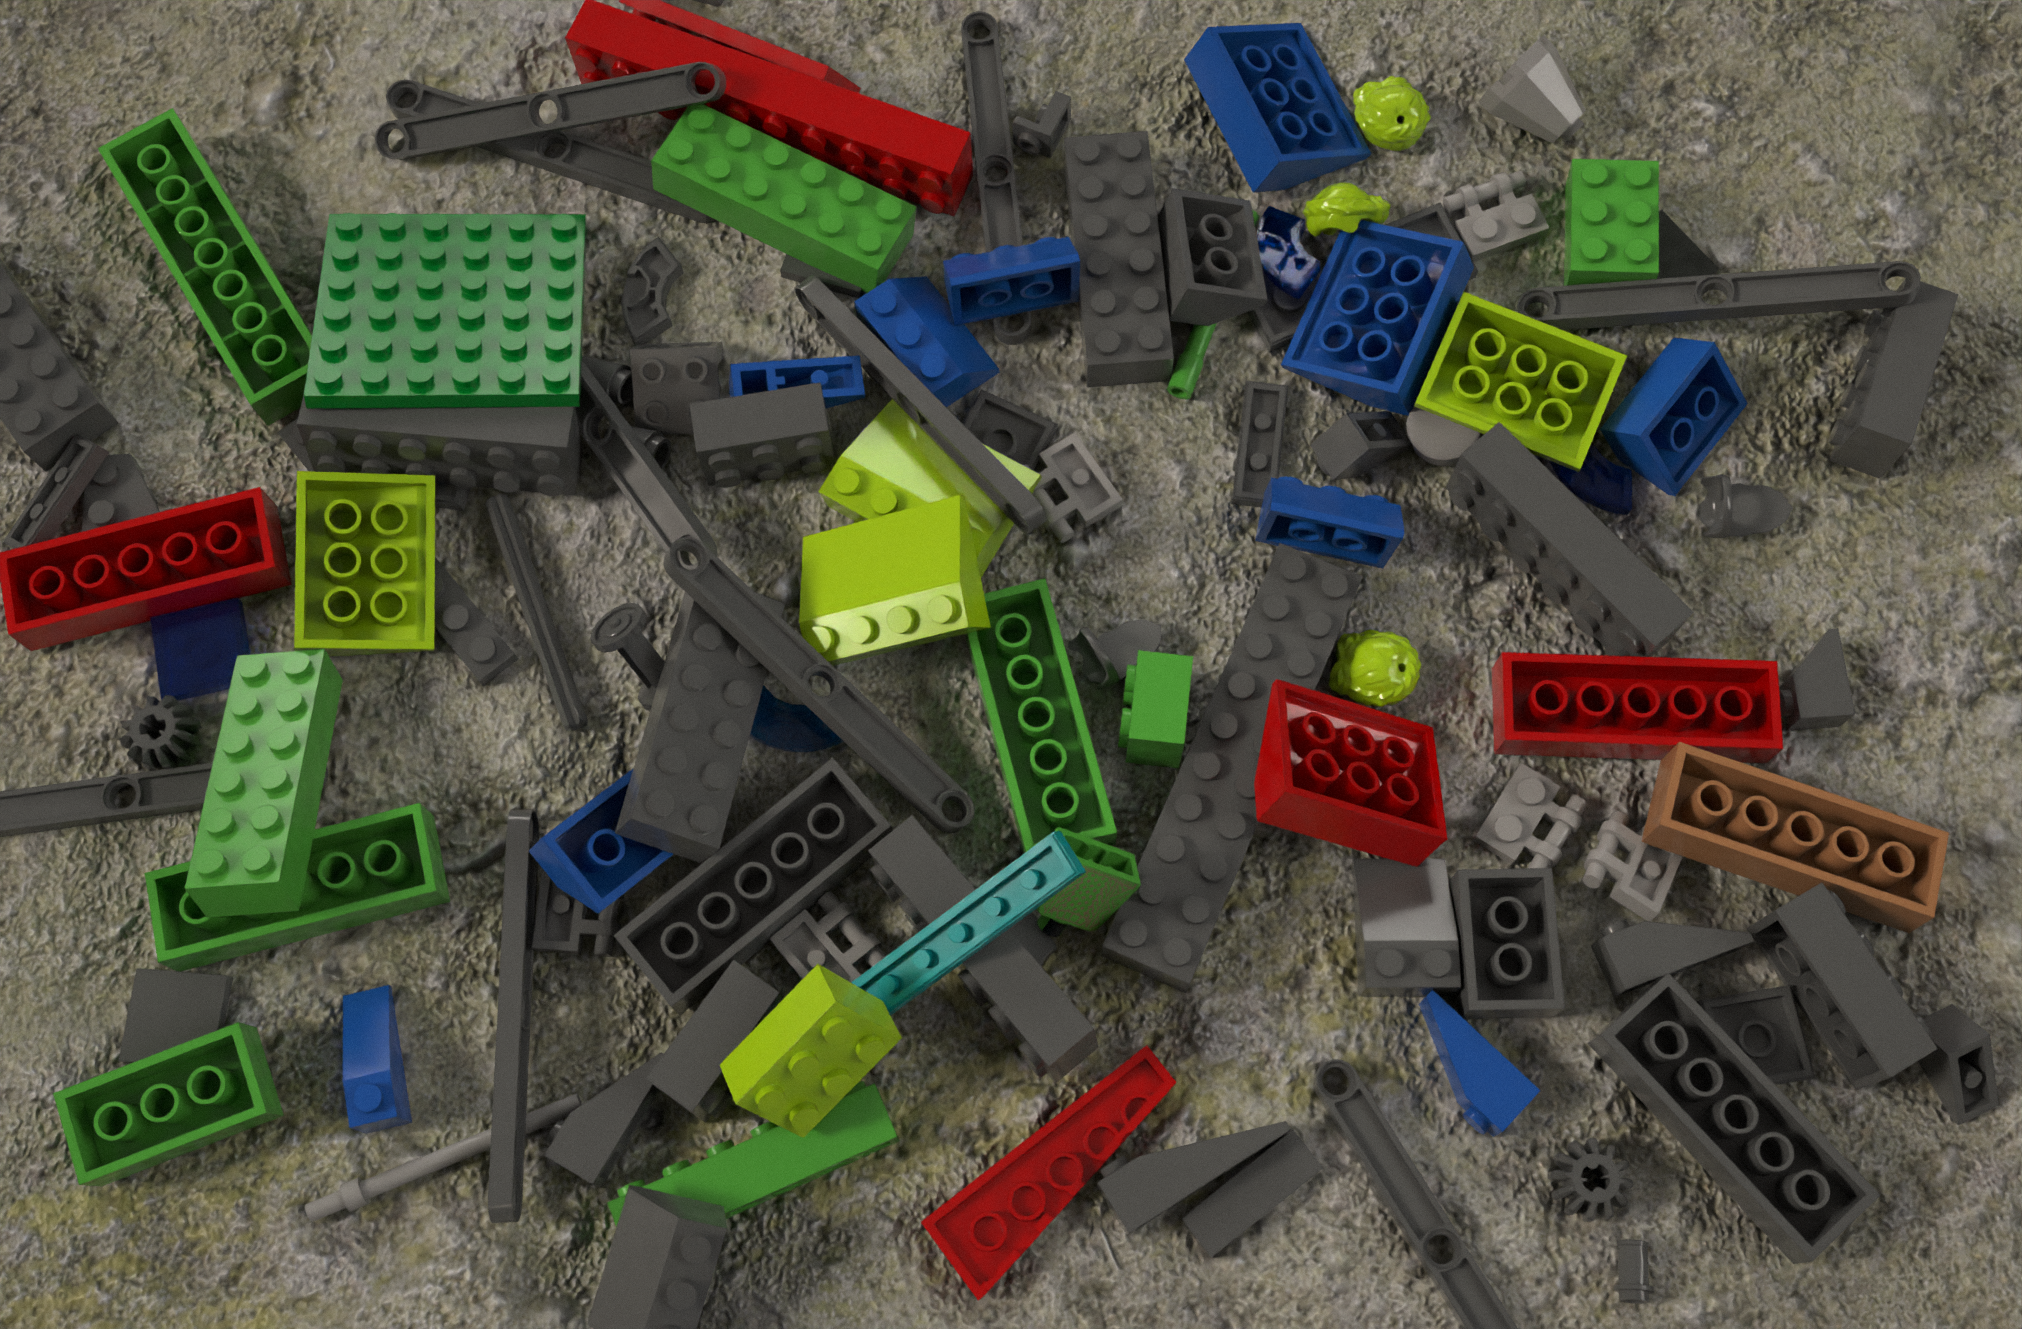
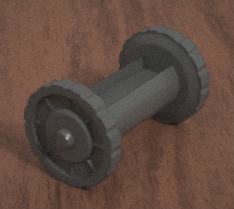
[590,603,664,711]

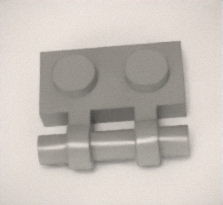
[1443,170,1550,262]
[1023,432,1123,543]
[1472,763,1588,868]
[1582,811,1683,921]
[769,891,886,982]

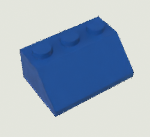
[943,237,1080,326]
[854,276,1000,407]
[1600,337,1748,496]
[1255,476,1404,569]
[529,769,673,914]

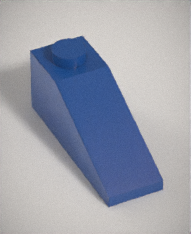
[729,355,865,409]
[342,985,412,1134]
[1419,990,1540,1137]

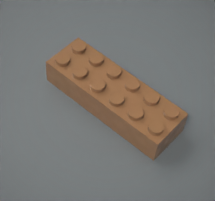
[1642,742,1949,933]

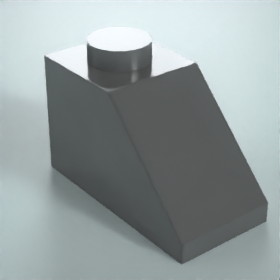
[1310,411,1413,480]
[1779,628,1855,731]
[1918,1004,1999,1125]

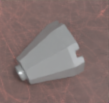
[1478,35,1586,143]

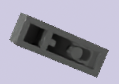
[1591,919,1754,997]
[544,1052,663,1188]

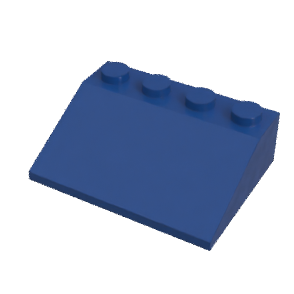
[1184,23,1372,193]
[1281,220,1474,416]

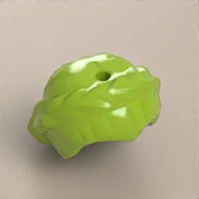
[1353,76,1431,151]
[1303,183,1391,237]
[1329,629,1421,707]

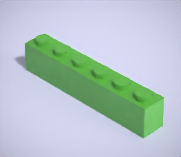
[607,1081,900,1226]

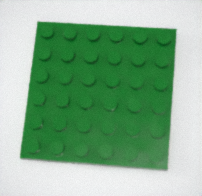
[304,213,587,409]

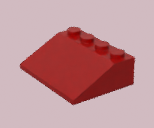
[1254,679,1447,867]

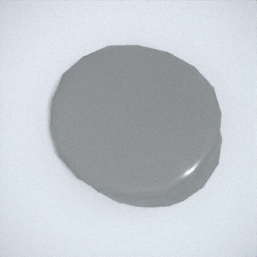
[1406,406,1481,466]

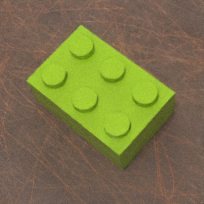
[720,964,902,1138]

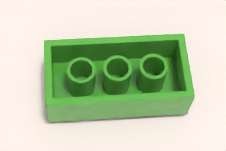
[53,1022,284,1187]

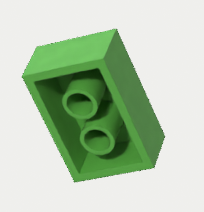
[1564,159,1659,286]

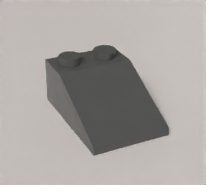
[1352,859,1461,997]

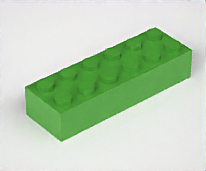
[651,104,917,293]
[965,578,1117,853]
[185,649,343,918]
[145,803,450,972]

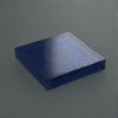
[150,597,250,701]

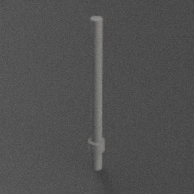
[305,1093,582,1222]

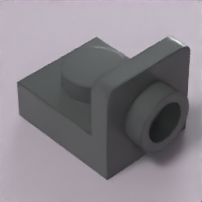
[1012,91,1071,158]

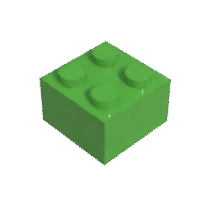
[1118,650,1193,769]

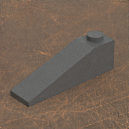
[1097,1121,1291,1236]

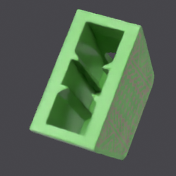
[1036,827,1141,937]

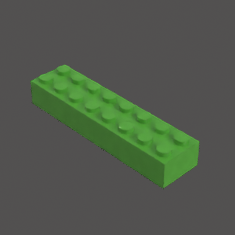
[98,108,312,426]

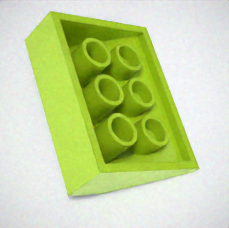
[1414,291,1627,472]
[818,399,1042,577]
[294,471,435,656]
[799,495,991,666]

